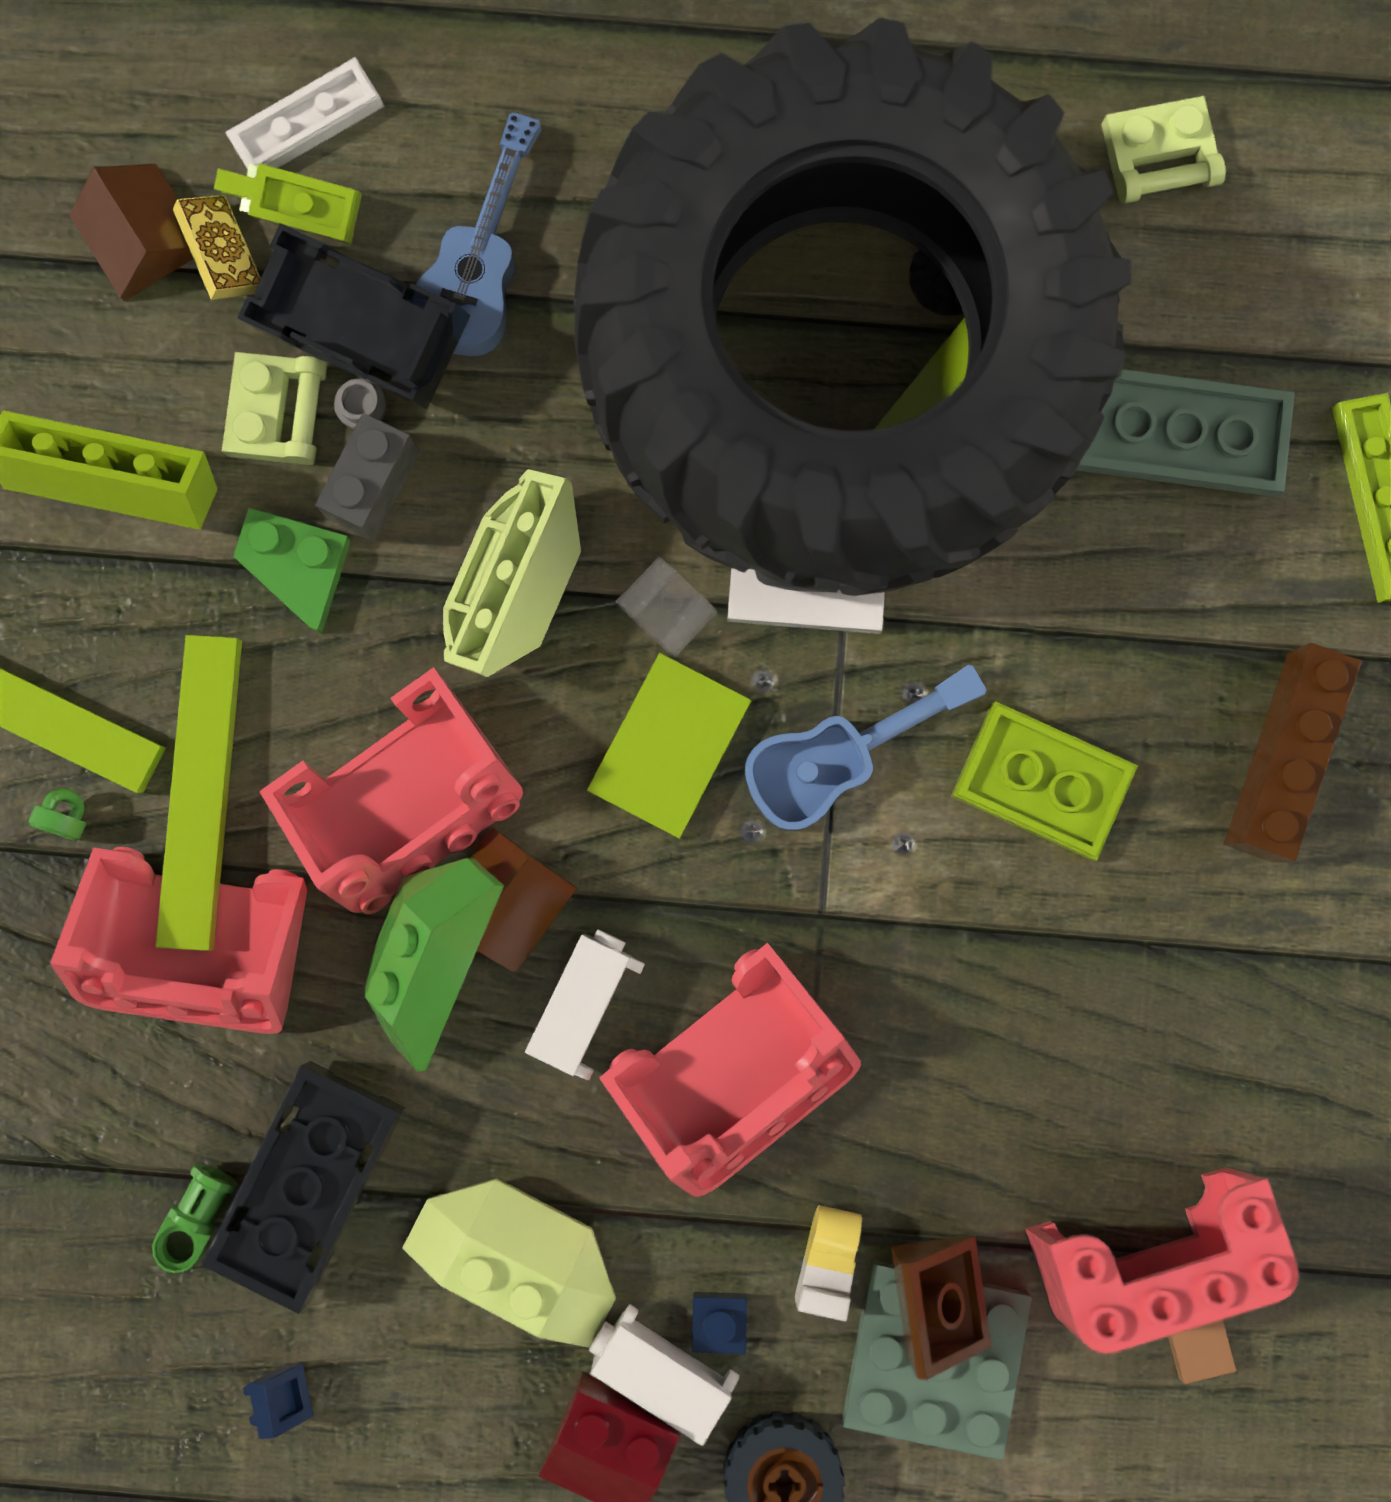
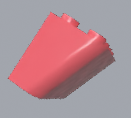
[259,667,523,914]

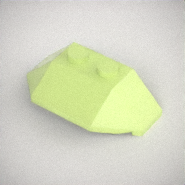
[443,469,581,677]
[402,1178,616,1348]

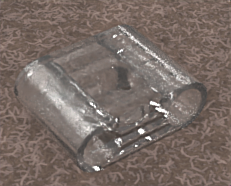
[615,557,717,658]

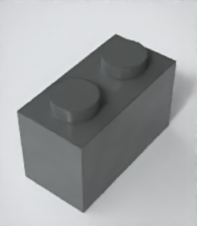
[315,413,420,542]

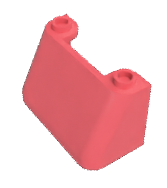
[50,847,307,1034]
[599,943,861,1197]

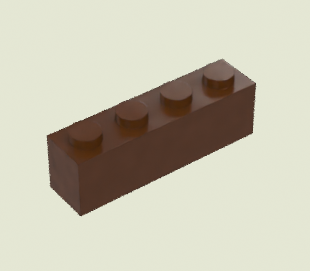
[1223,643,1362,863]

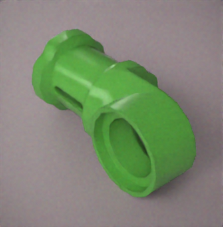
[152,1163,238,1273]

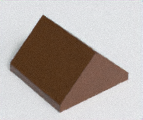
[69,164,194,301]
[471,827,577,973]
[891,1236,992,1380]

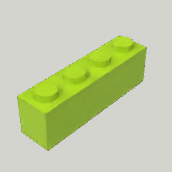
[0,410,218,530]

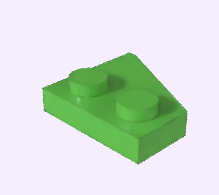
[233,508,351,633]

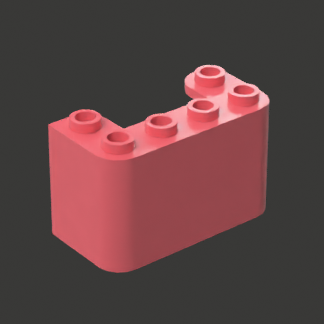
[1025,1167,1299,1353]

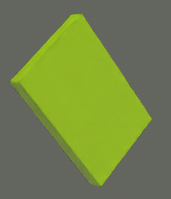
[587,653,751,839]
[951,701,1138,861]

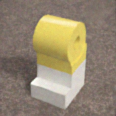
[794,1205,862,1321]

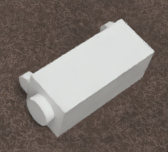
[525,929,645,1080]
[589,1304,740,1446]

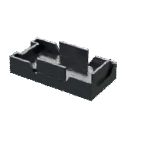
[237,224,470,410]
[201,1061,405,1314]

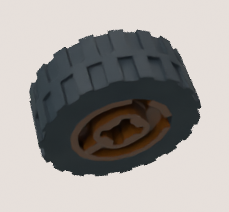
[724,1410,845,1502]

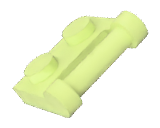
[1101,96,1226,204]
[222,352,327,465]

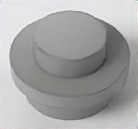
[334,378,387,429]

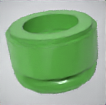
[27,788,87,842]

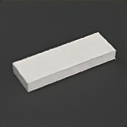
[225,57,384,169]
[727,568,885,634]

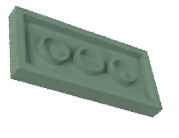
[1076,369,1295,497]

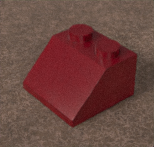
[538,1372,680,1502]

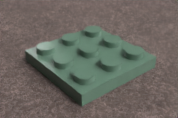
[841,1260,1032,1460]

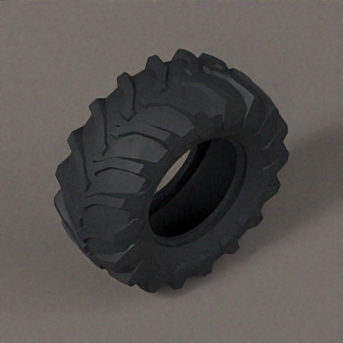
[574,18,1131,596]

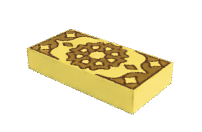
[173,195,261,300]

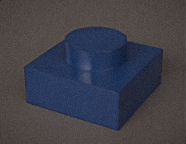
[692,1292,747,1354]

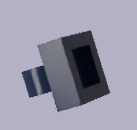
[243,1362,314,1439]

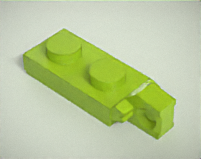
[214,163,362,244]

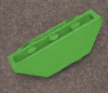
[365,858,504,1072]

